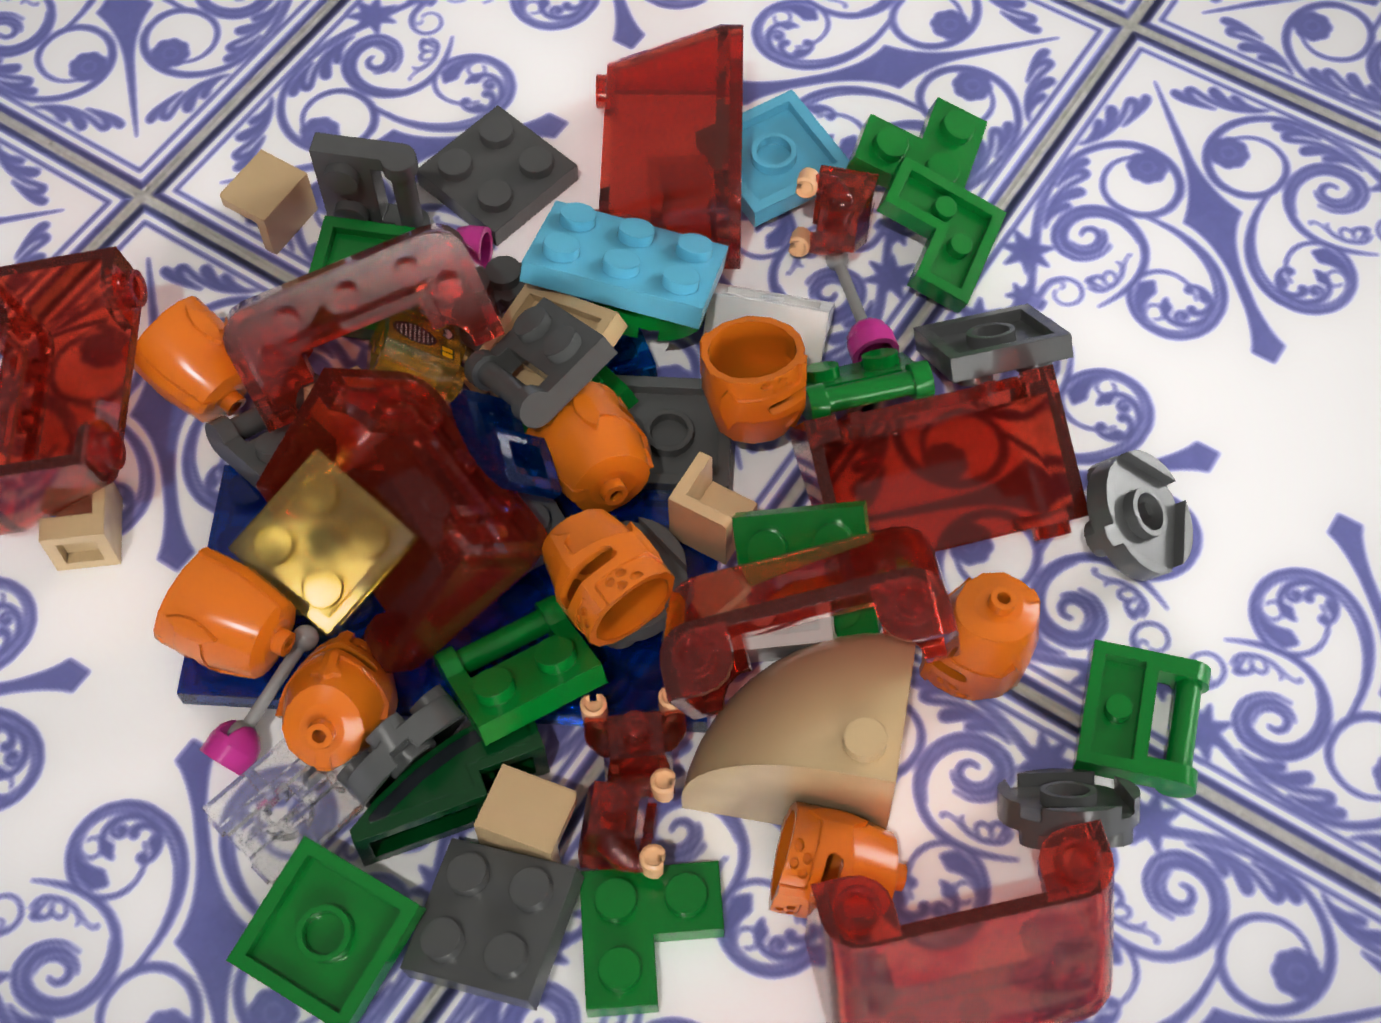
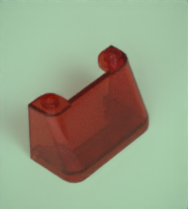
[594,24,744,269]
[223,223,505,432]
[0,246,148,535]
[789,364,1088,580]
[255,367,548,673]
[660,526,961,720]
[805,819,1114,1023]

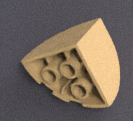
[681,633,917,829]

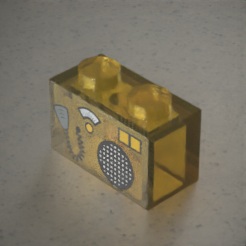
[364,293,466,420]

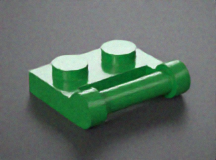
[802,348,935,424]
[433,594,608,746]
[1072,639,1211,798]

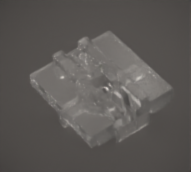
[202,738,365,886]

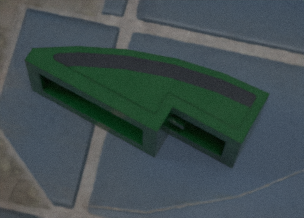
[349,721,550,867]

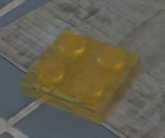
[228,448,419,637]

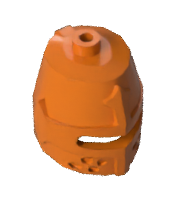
[128,296,257,423]
[700,316,807,444]
[523,381,654,512]
[541,509,675,647]
[153,547,296,679]
[919,572,1041,701]
[275,630,399,771]
[768,801,907,923]

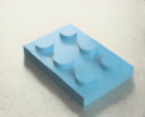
[519,200,729,329]

